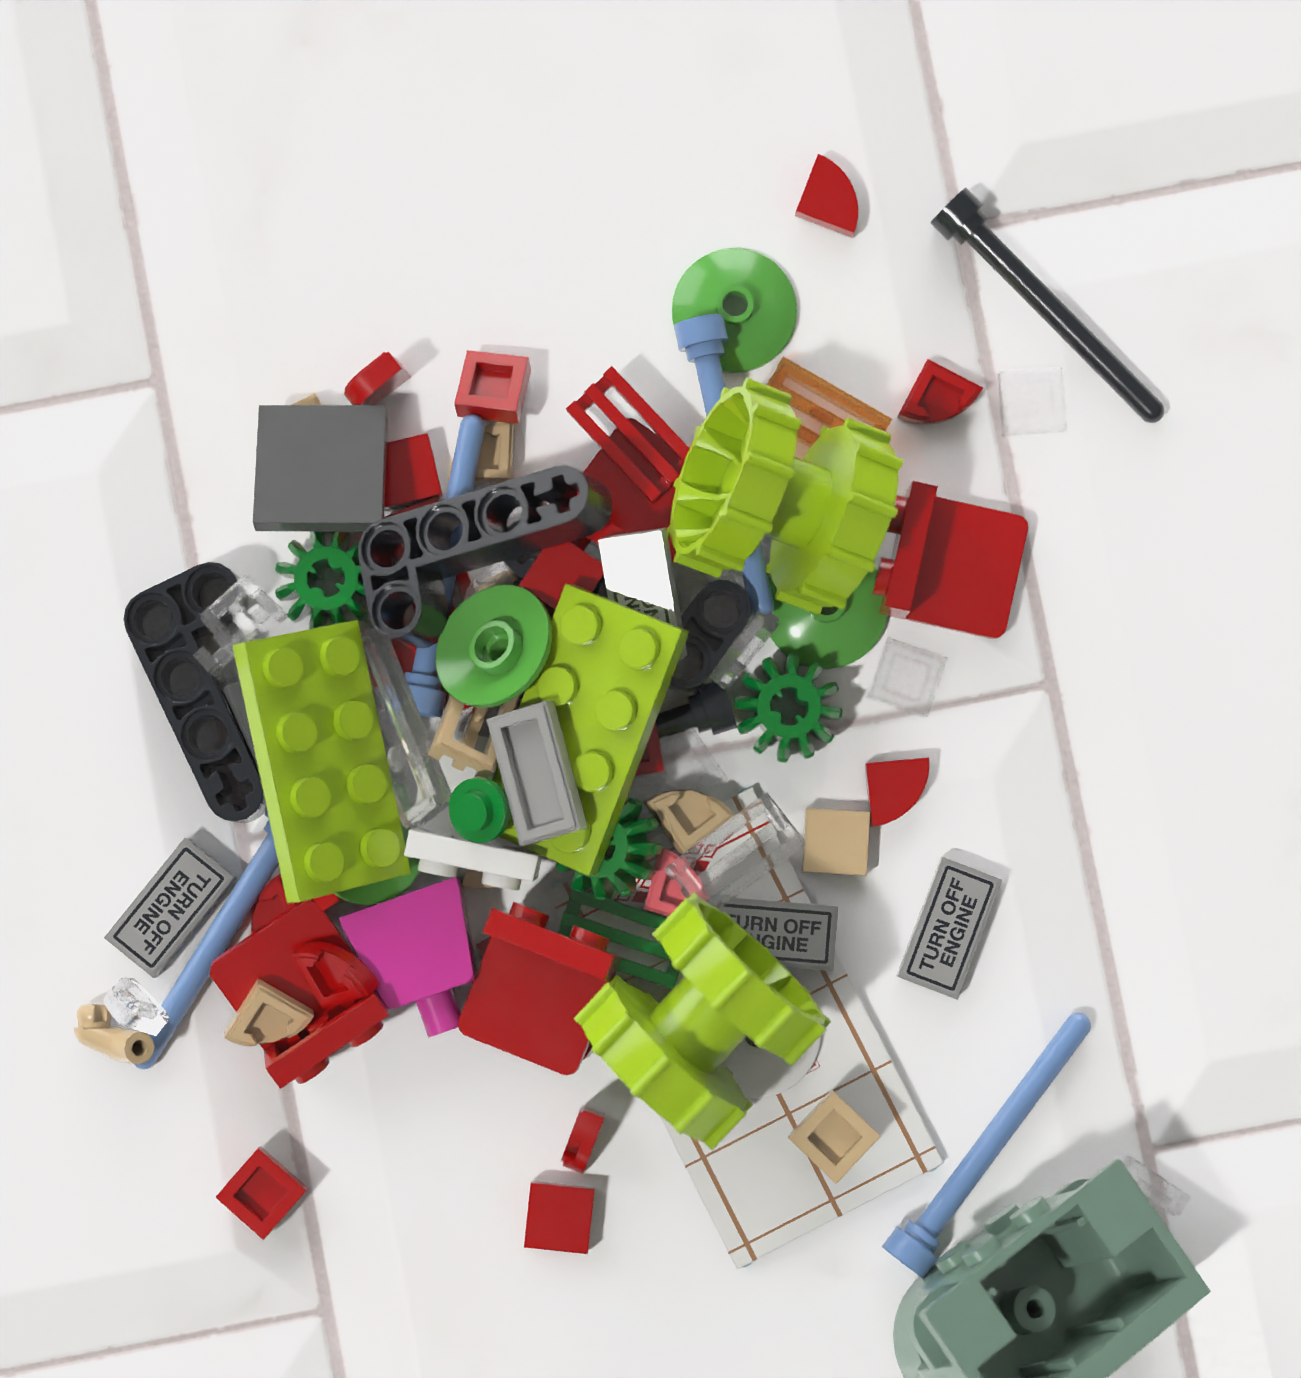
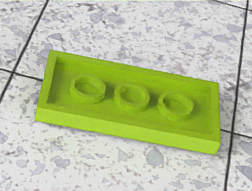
[492,583,689,876]
[232,620,411,903]

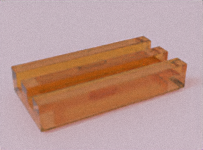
[766,356,892,448]

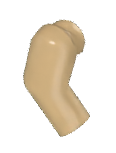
[73,1004,154,1064]

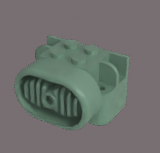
[893,1158,1211,1378]

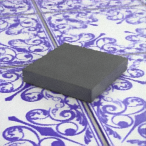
[252,405,388,532]

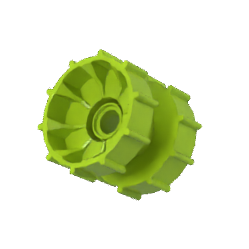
[667,378,904,615]
[574,892,831,1150]

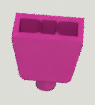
[339,877,477,1038]

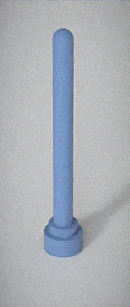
[674,314,774,618]
[392,414,485,719]
[134,811,279,1070]
[881,1013,1091,1279]

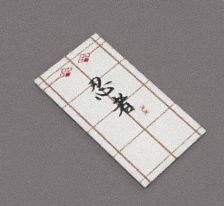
[546,787,944,1269]

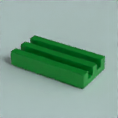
[558,888,680,989]

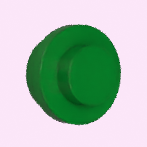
[449,777,512,844]

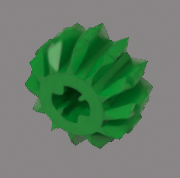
[275,532,370,629]
[733,654,843,763]
[555,798,664,900]

